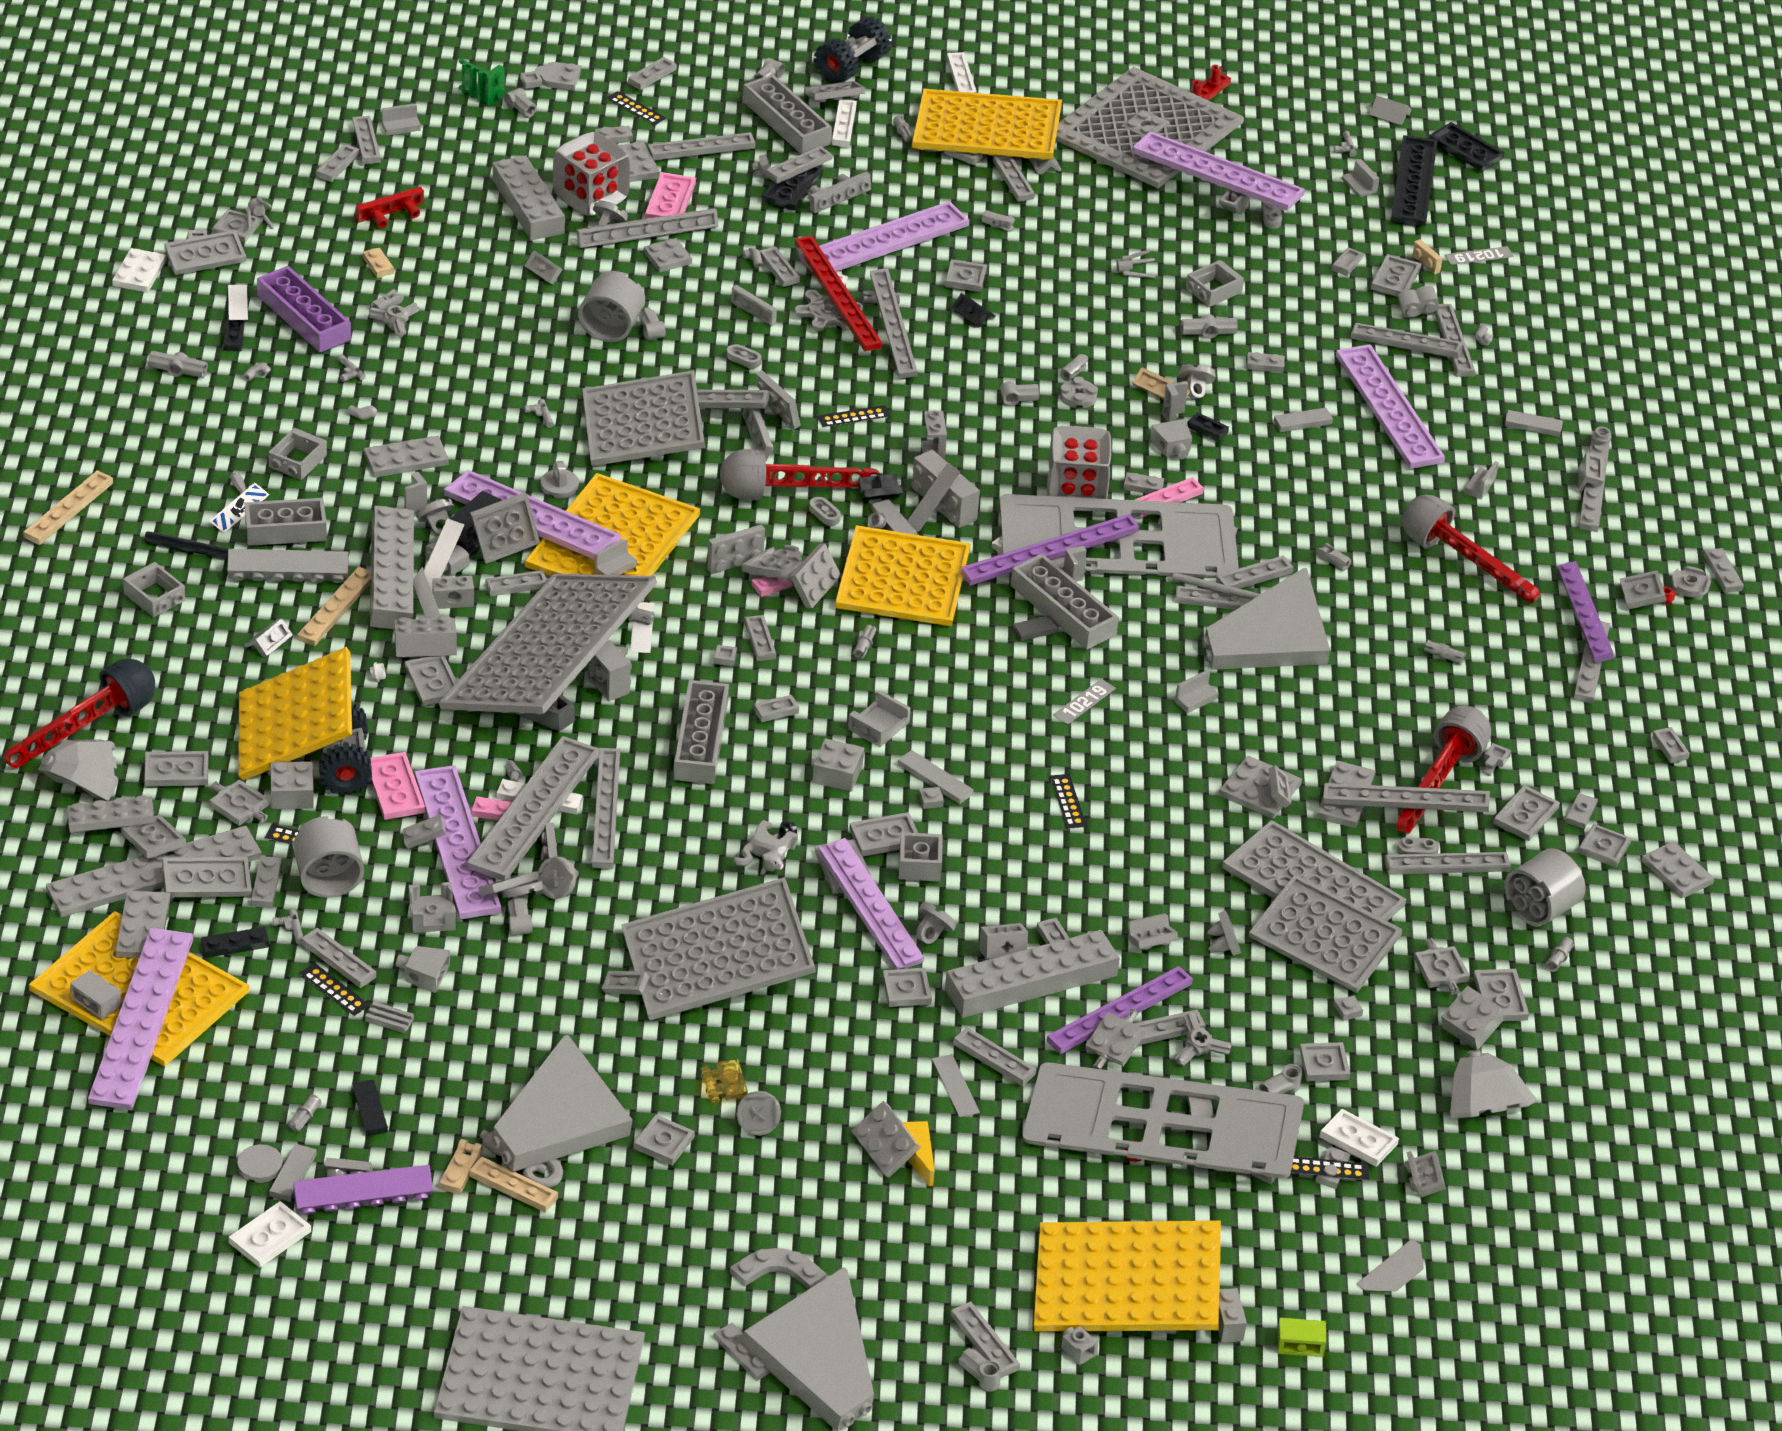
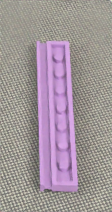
[818,838,924,970]

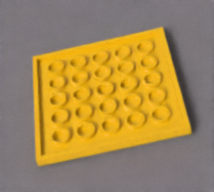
[835,525,971,626]
[239,647,352,781]

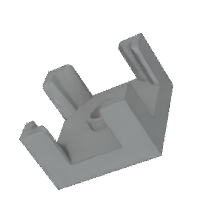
[409,882,456,933]

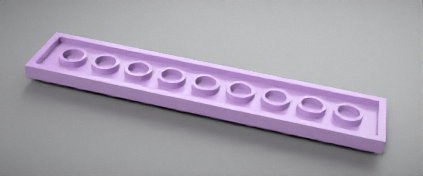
[1132,131,1305,211]
[799,201,969,271]
[1336,344,1445,469]
[444,470,621,560]
[415,765,501,919]
[88,928,193,1110]

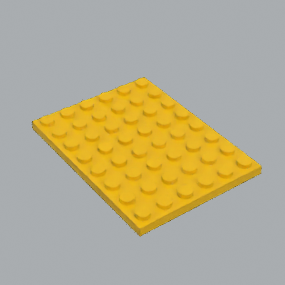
[912,89,1062,160]
[525,473,700,576]
[29,911,249,1067]
[1034,1221,1221,1331]

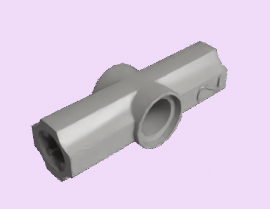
[1180,314,1238,339]
[148,351,208,378]

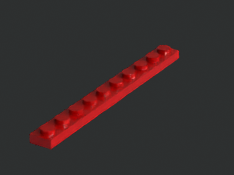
[795,236,882,352]

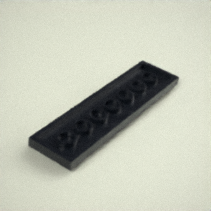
[1391,135,1438,226]

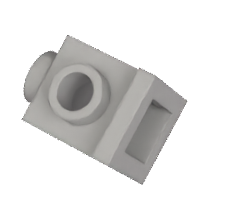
[1061,1326,1099,1366]

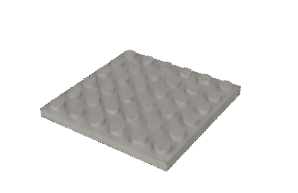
[582,370,705,466]

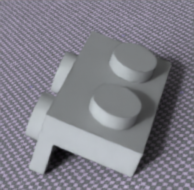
[1128,913,1178,950]
[1405,1151,1446,1197]

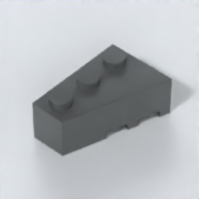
[511,694,575,731]

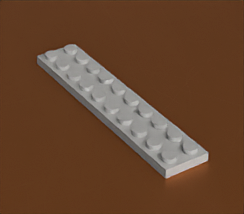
[467,736,600,881]
[46,826,262,918]

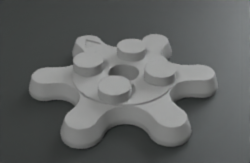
[795,290,863,331]

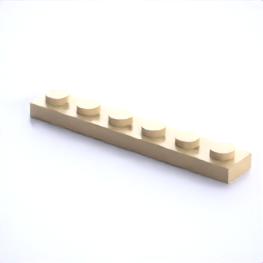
[23,470,113,545]
[297,566,371,646]

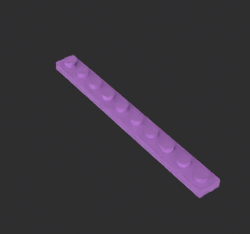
[961,514,1139,585]

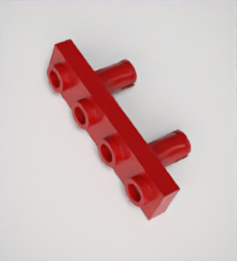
[1191,64,1231,101]
[355,186,424,228]

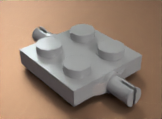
[209,779,269,826]
[1414,938,1470,995]
[1085,1009,1145,1069]

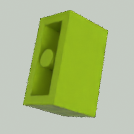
[1277,1318,1326,1357]

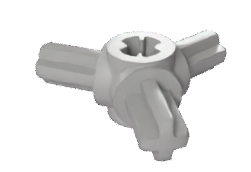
[369,303,419,338]
[1175,1012,1231,1066]

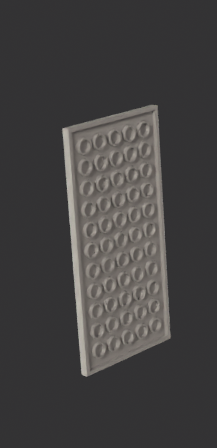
[439,573,657,715]

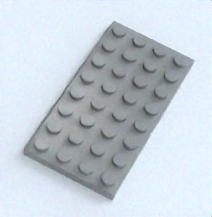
[1222,820,1406,921]

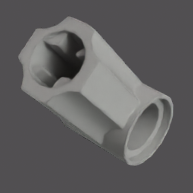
[754,58,785,80]
[504,88,537,118]
[639,307,666,340]
[1000,381,1039,406]
[508,896,532,935]
[1259,1064,1302,1094]
[959,1348,1000,1392]

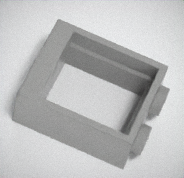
[1186,260,1244,307]
[268,428,327,480]
[123,562,185,618]

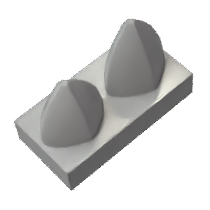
[1207,910,1241,956]
[325,1157,373,1177]

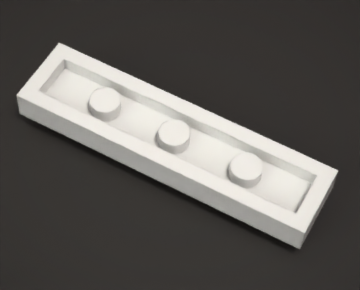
[947,52,977,93]
[832,99,857,147]
[497,779,583,815]

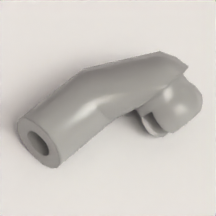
[743,248,763,268]
[1475,325,1492,346]
[243,362,271,382]

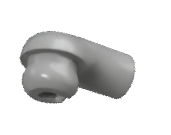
[348,405,377,420]

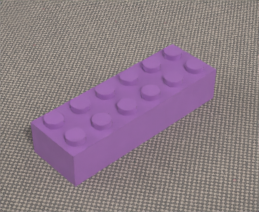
[257,266,351,353]

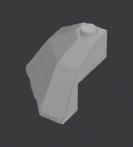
[38,739,118,801]
[1450,1050,1536,1118]

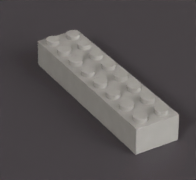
[370,506,414,629]
[945,930,1120,1018]

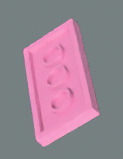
[645,172,696,219]
[371,752,425,820]

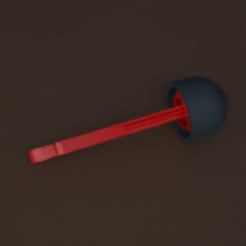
[4,658,155,768]

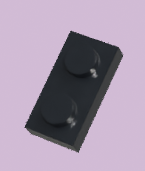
[1187,412,1229,442]

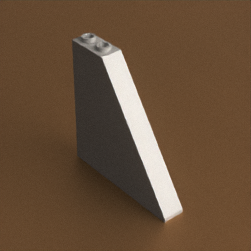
[1202,568,1330,670]
[491,1035,632,1172]
[742,1267,874,1431]

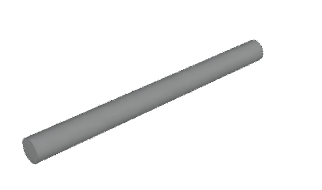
[1172,572,1261,600]

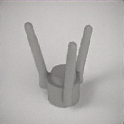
[245,197,274,229]
[1116,250,1156,279]

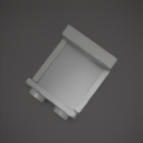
[921,410,947,460]
[848,691,910,747]

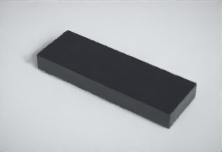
[223,311,245,351]
[352,1079,388,1136]

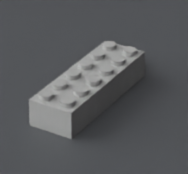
[743,74,832,154]
[492,156,565,240]
[1011,554,1119,649]
[674,680,729,784]

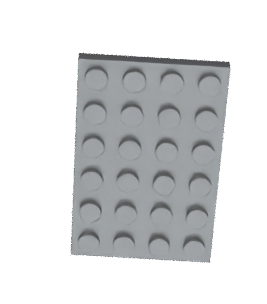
[1249,874,1402,993]

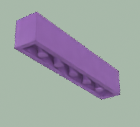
[293,1164,433,1215]

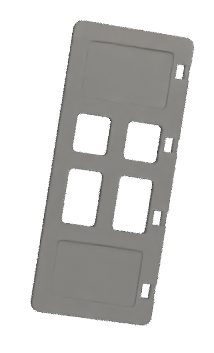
[1000,494,1239,578]
[1023,1062,1304,1178]

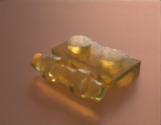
[701,1059,748,1103]

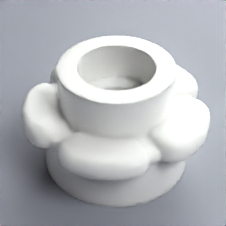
[370,662,386,682]

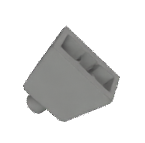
[1150,419,1192,459]
[396,946,450,993]

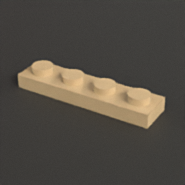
[469,1156,558,1213]

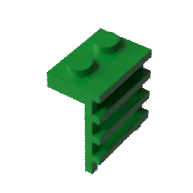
[459,58,505,107]

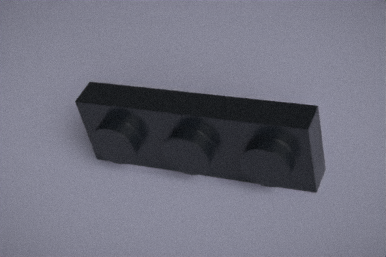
[201,927,269,958]

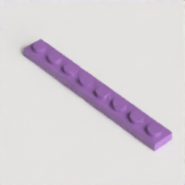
[1557,561,1614,663]
[1047,966,1193,1054]

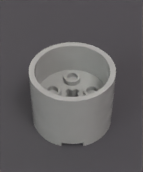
[578,271,645,342]
[293,816,364,898]
[1504,848,1585,927]

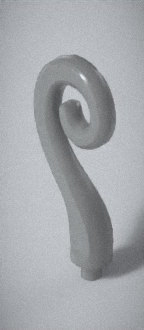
[480,1130,563,1188]

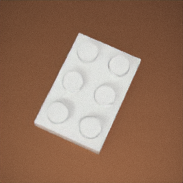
[112,248,166,293]
[1319,1109,1399,1167]
[229,1201,311,1268]

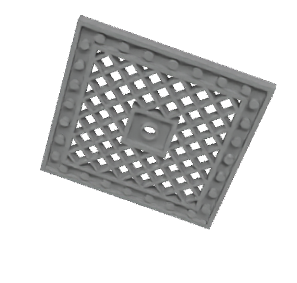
[1056,67,1244,188]

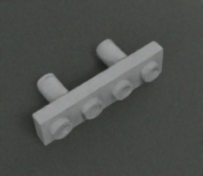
[809,172,871,213]

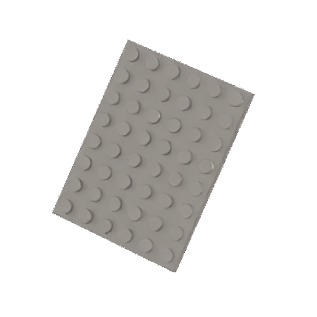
[621,877,816,1021]
[434,1306,645,1431]

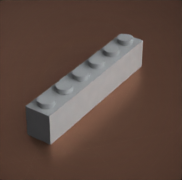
[227,549,349,583]

